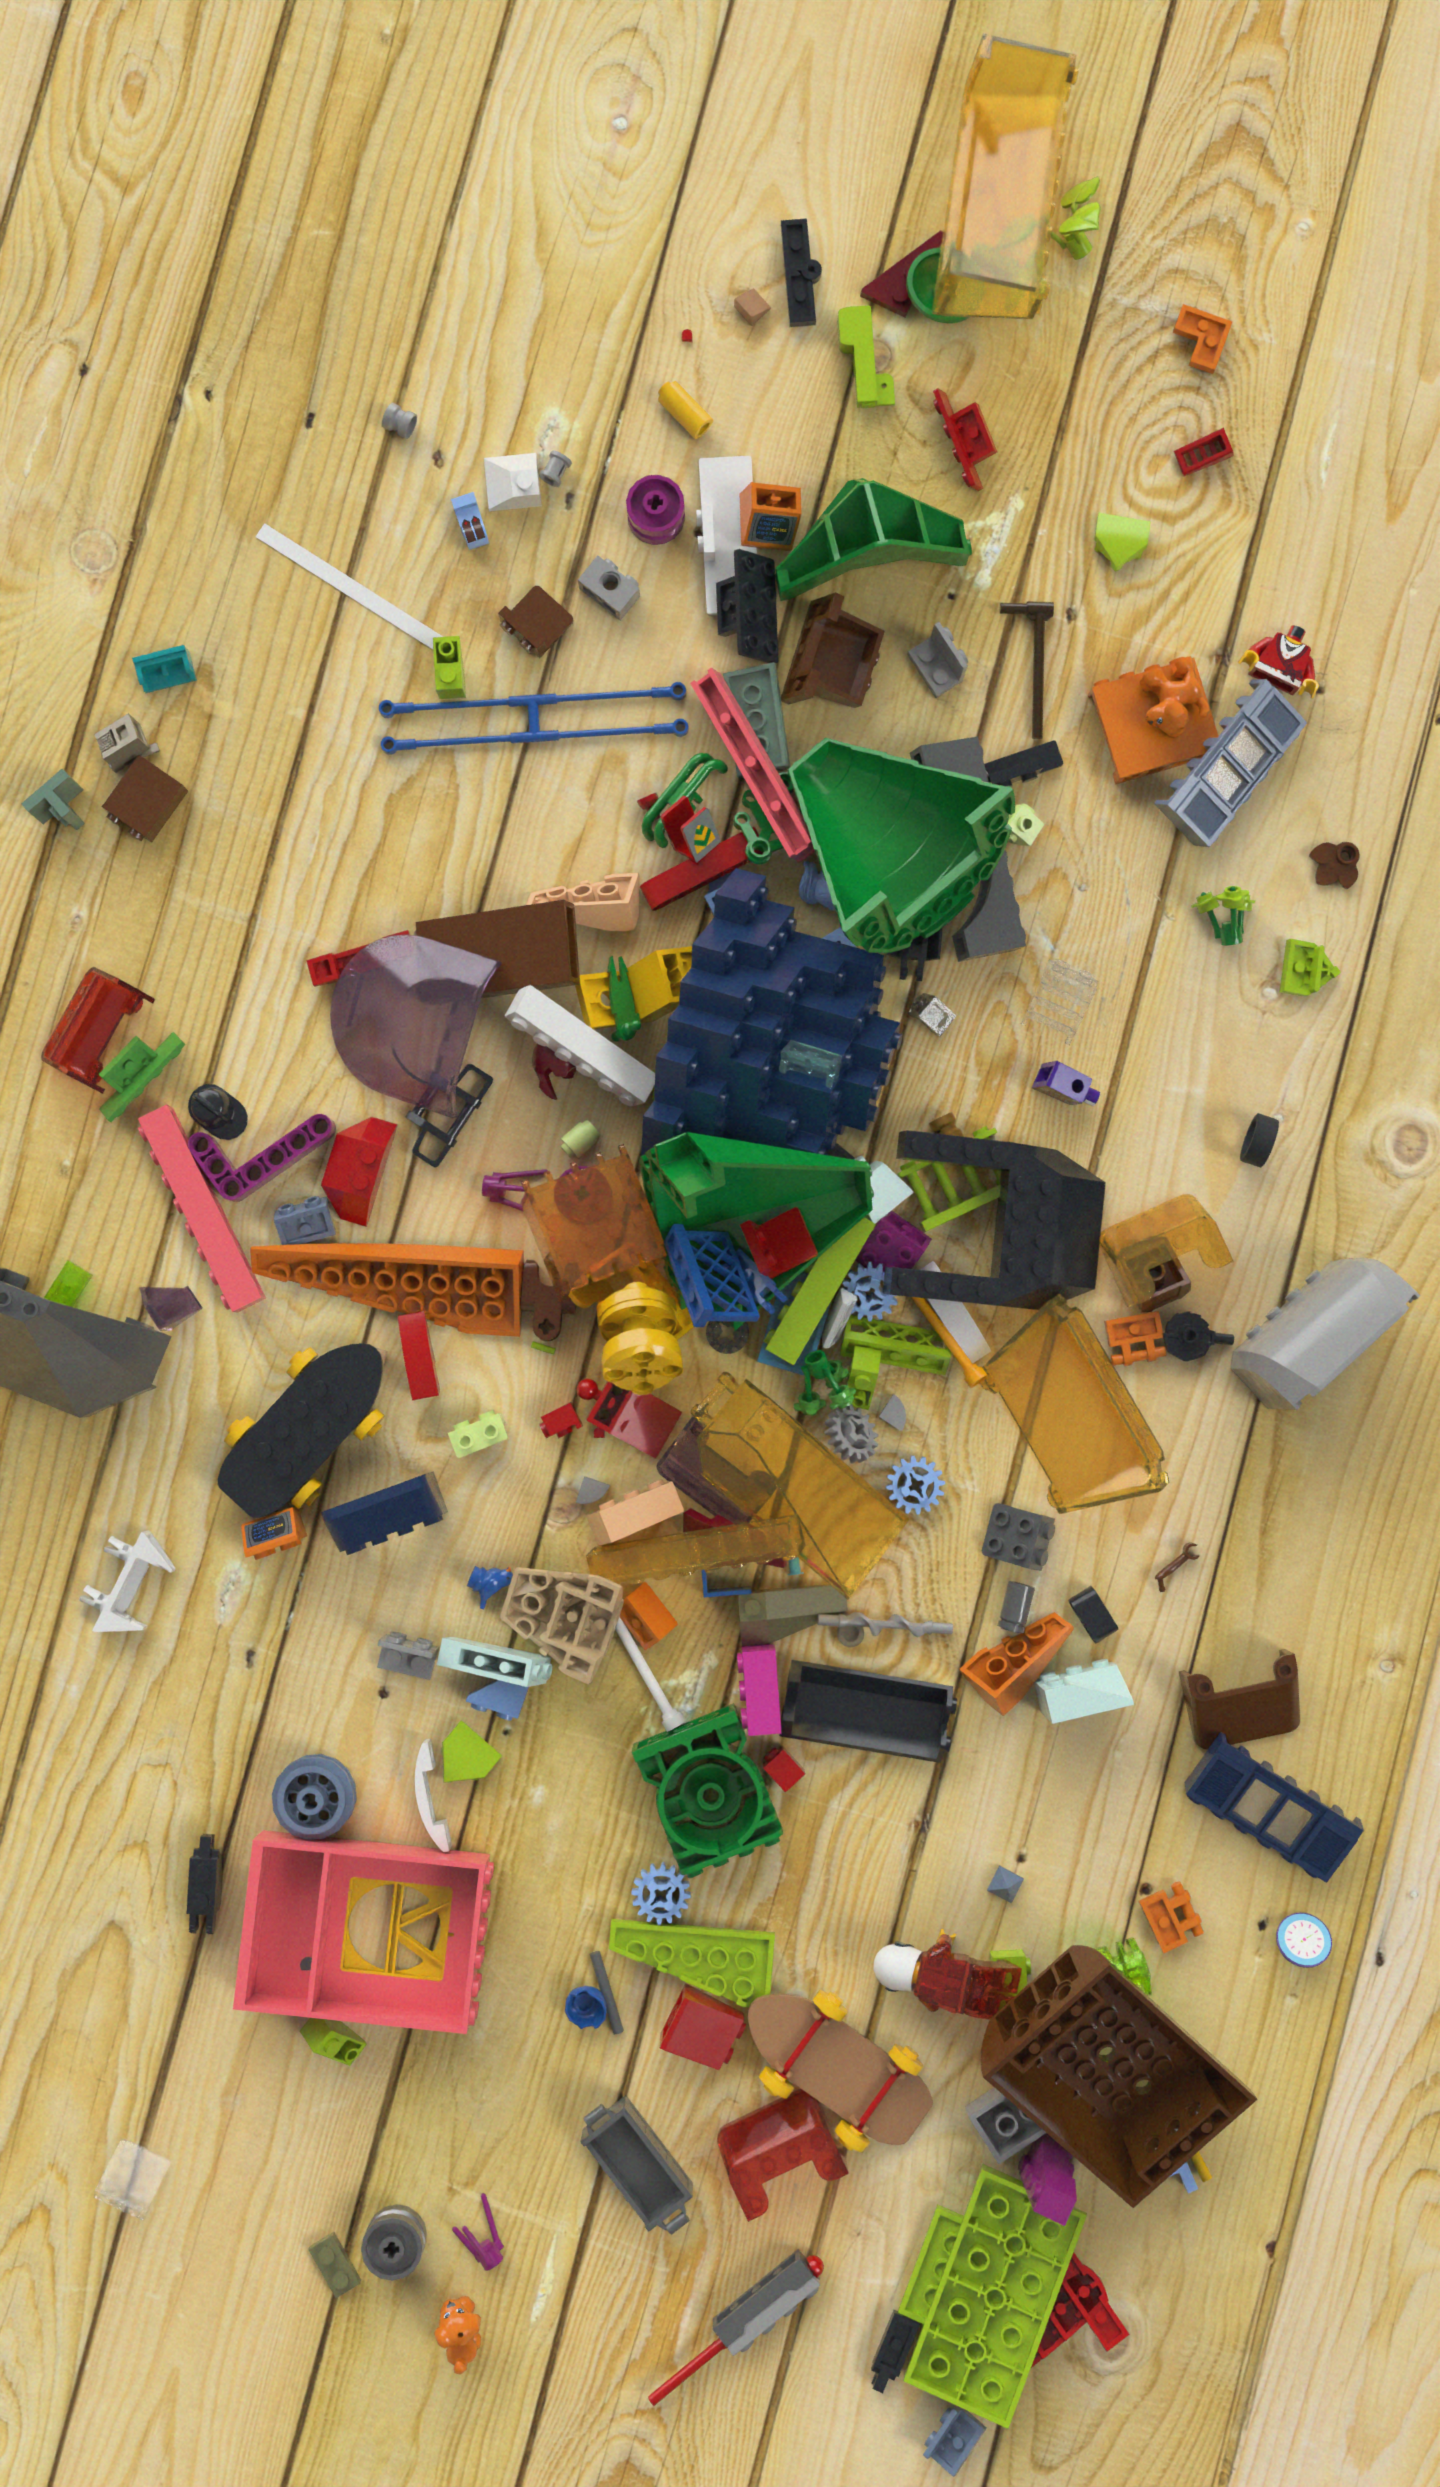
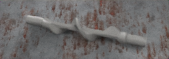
[817,1612,953,1637]

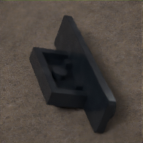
[984,740,1063,787]

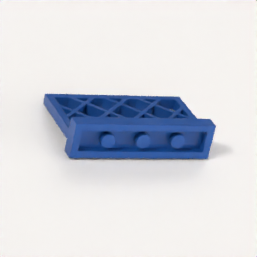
[664,1224,760,1327]

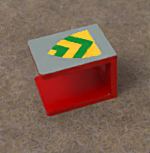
[660,796,721,863]

